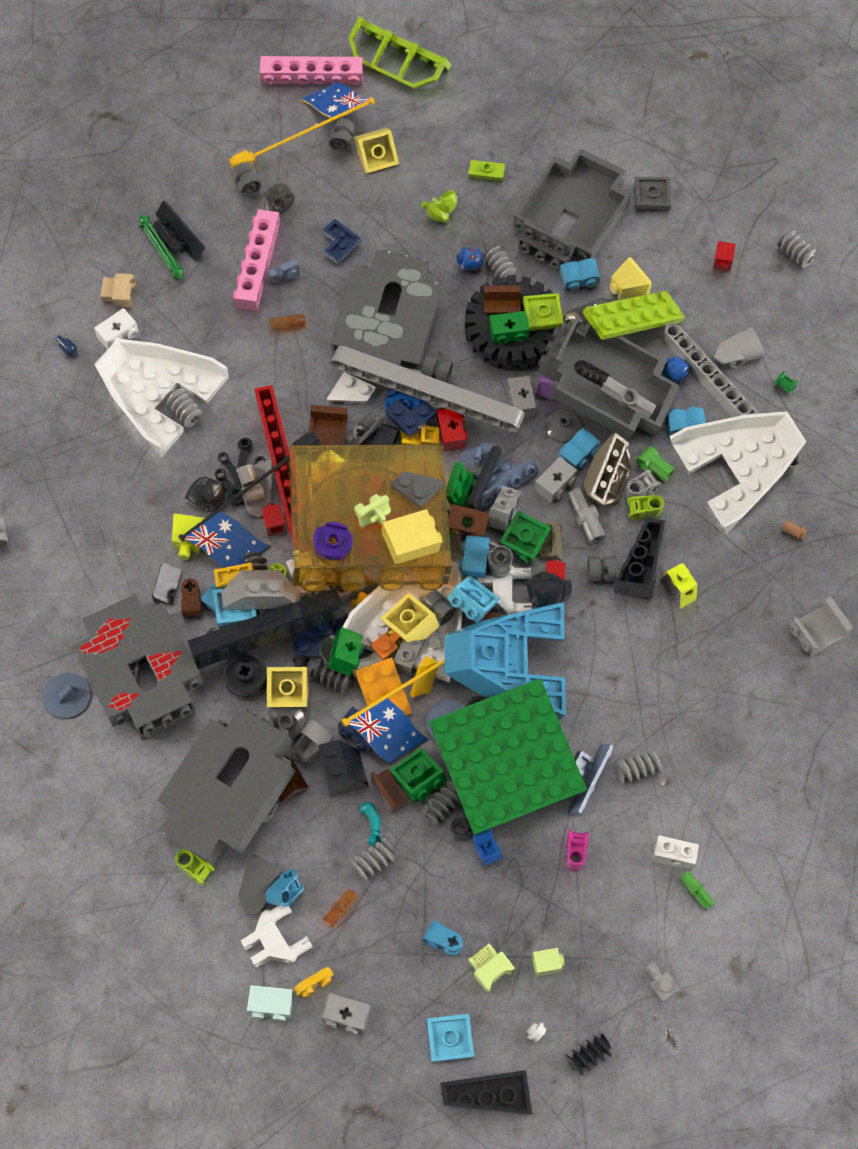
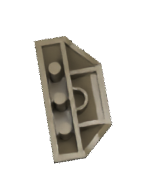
[583,433,632,506]

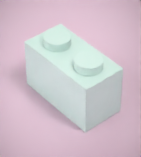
[247,985,294,1021]

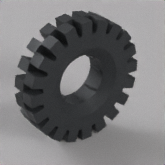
[465,275,563,371]

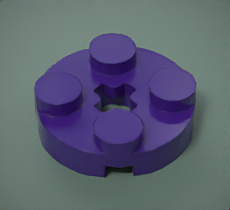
[313,522,353,560]

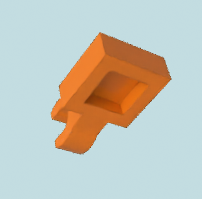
[370,632,402,661]

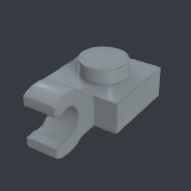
[645,962,679,1002]

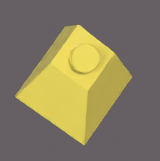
[610,257,652,300]

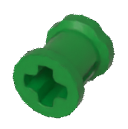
[774,371,799,395]

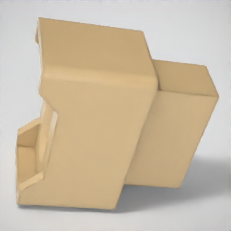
[100,273,136,308]

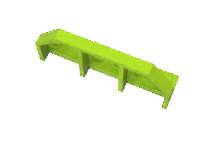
[348,16,451,90]

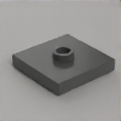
[634,177,671,210]

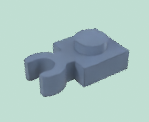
[268,259,300,283]

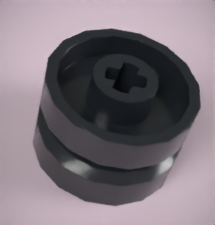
[223,652,267,702]

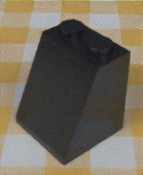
[318,740,369,797]

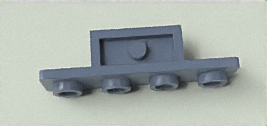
[477,458,539,511]
[567,744,614,815]

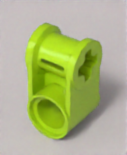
[627,495,664,520]
[175,849,215,886]

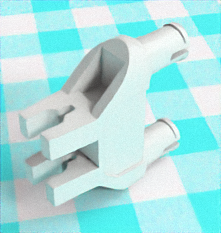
[477,566,532,615]
[240,906,313,968]

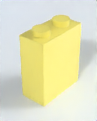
[381,509,443,565]

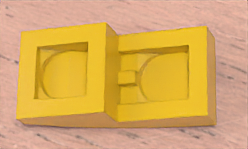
[400,426,439,447]

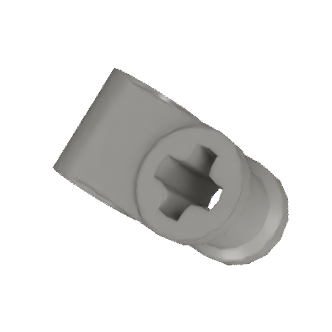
[625,469,662,499]

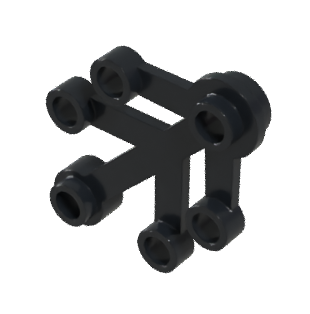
[215,438,266,504]

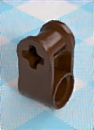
[181,578,202,617]

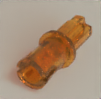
[269,313,306,329]
[322,889,357,928]

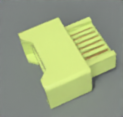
[468,944,515,993]

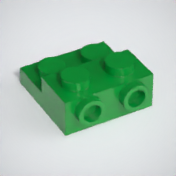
[444,461,477,509]
[499,510,551,564]
[389,747,447,803]

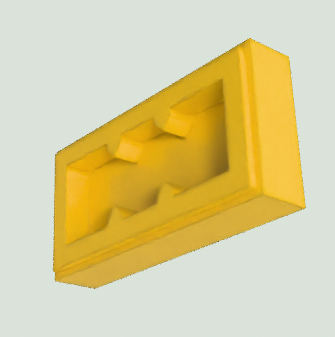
[214,562,253,590]

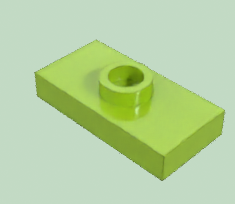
[468,160,505,181]

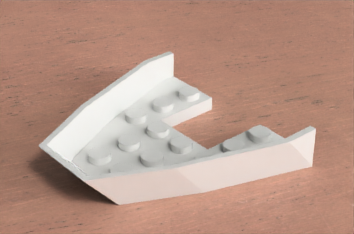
[94,339,229,457]
[670,411,806,535]
[343,553,463,683]

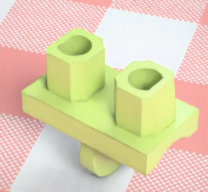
[354,494,391,528]

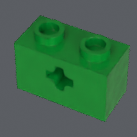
[489,311,530,344]
[327,627,364,676]

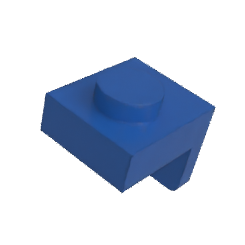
[472,829,503,866]

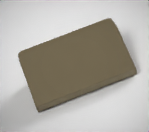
[539,521,563,560]

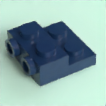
[294,621,333,659]

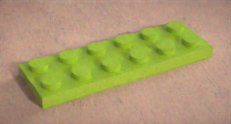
[582,291,685,340]

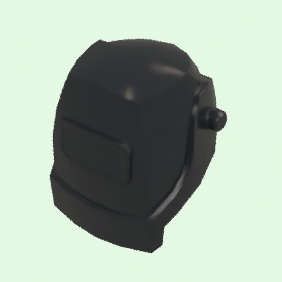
[184,477,226,512]
[527,572,572,607]

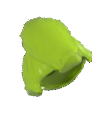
[420,190,458,223]

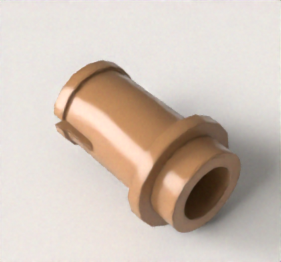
[782,520,808,540]

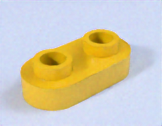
[293,967,334,998]

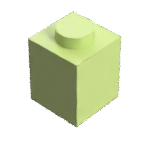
[532,948,565,977]

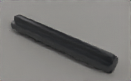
[467,446,502,509]

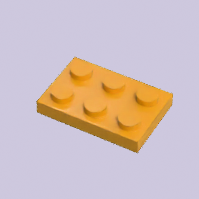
[354,657,412,715]

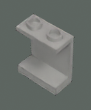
[790,597,854,656]

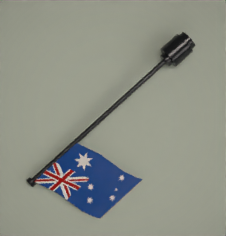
[178,432,320,568]

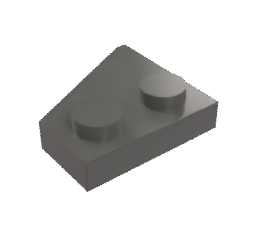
[391,471,444,510]

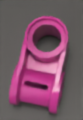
[566,830,589,871]

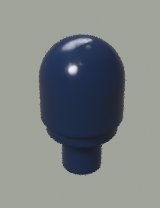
[55,335,77,357]

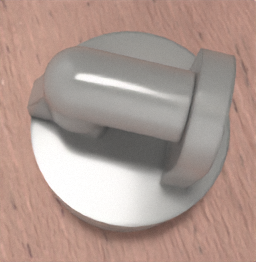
[291,719,335,762]

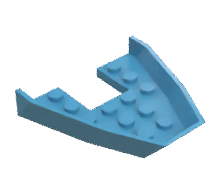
[444,602,566,720]

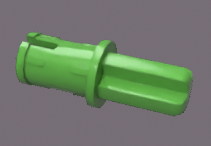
[679,871,714,909]

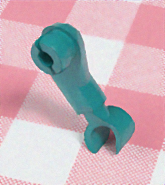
[360,802,382,846]

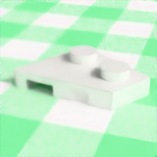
[327,372,376,405]

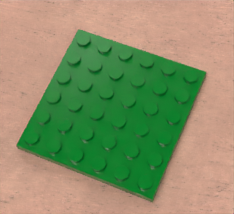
[429,678,587,835]

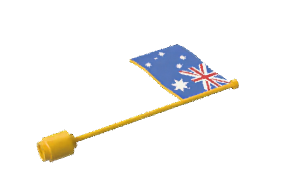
[228,82,375,169]
[341,658,445,763]

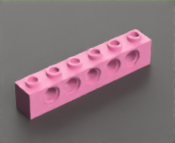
[260,56,363,85]
[233,209,280,311]

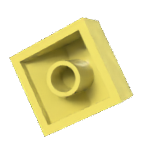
[354,128,399,173]
[380,593,439,642]
[267,667,309,707]

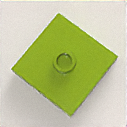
[523,293,564,331]

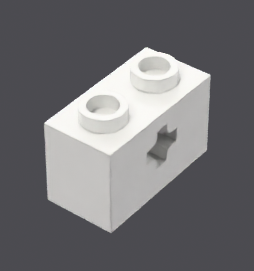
[94,308,139,350]
[652,835,699,871]

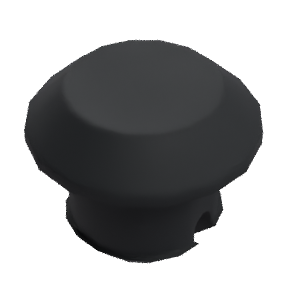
[292,655,310,667]

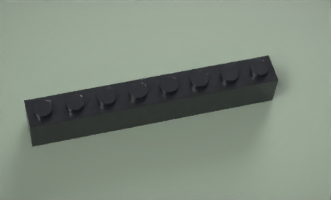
[187,588,346,669]

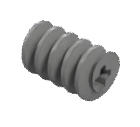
[777,230,816,269]
[484,245,517,282]
[164,388,202,428]
[617,750,662,784]
[350,838,395,880]

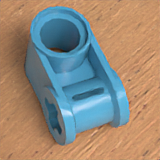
[266,869,304,907]
[422,920,463,956]

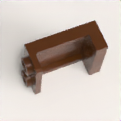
[308,405,348,456]

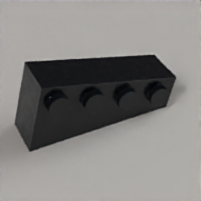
[614,518,666,599]
[439,1070,533,1115]

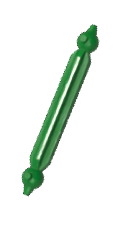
[138,214,184,280]

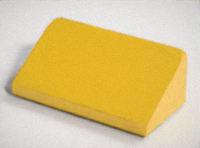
[410,656,439,697]

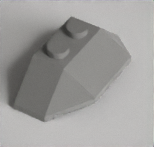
[221,570,300,610]

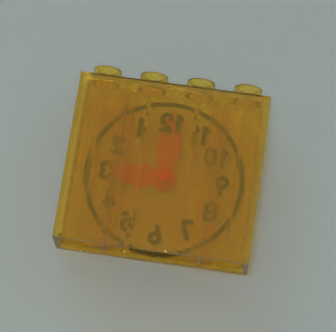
[289,445,452,592]

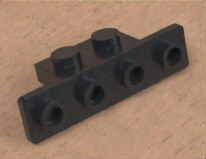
[153,201,205,260]

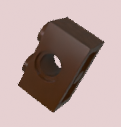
[446,504,490,537]

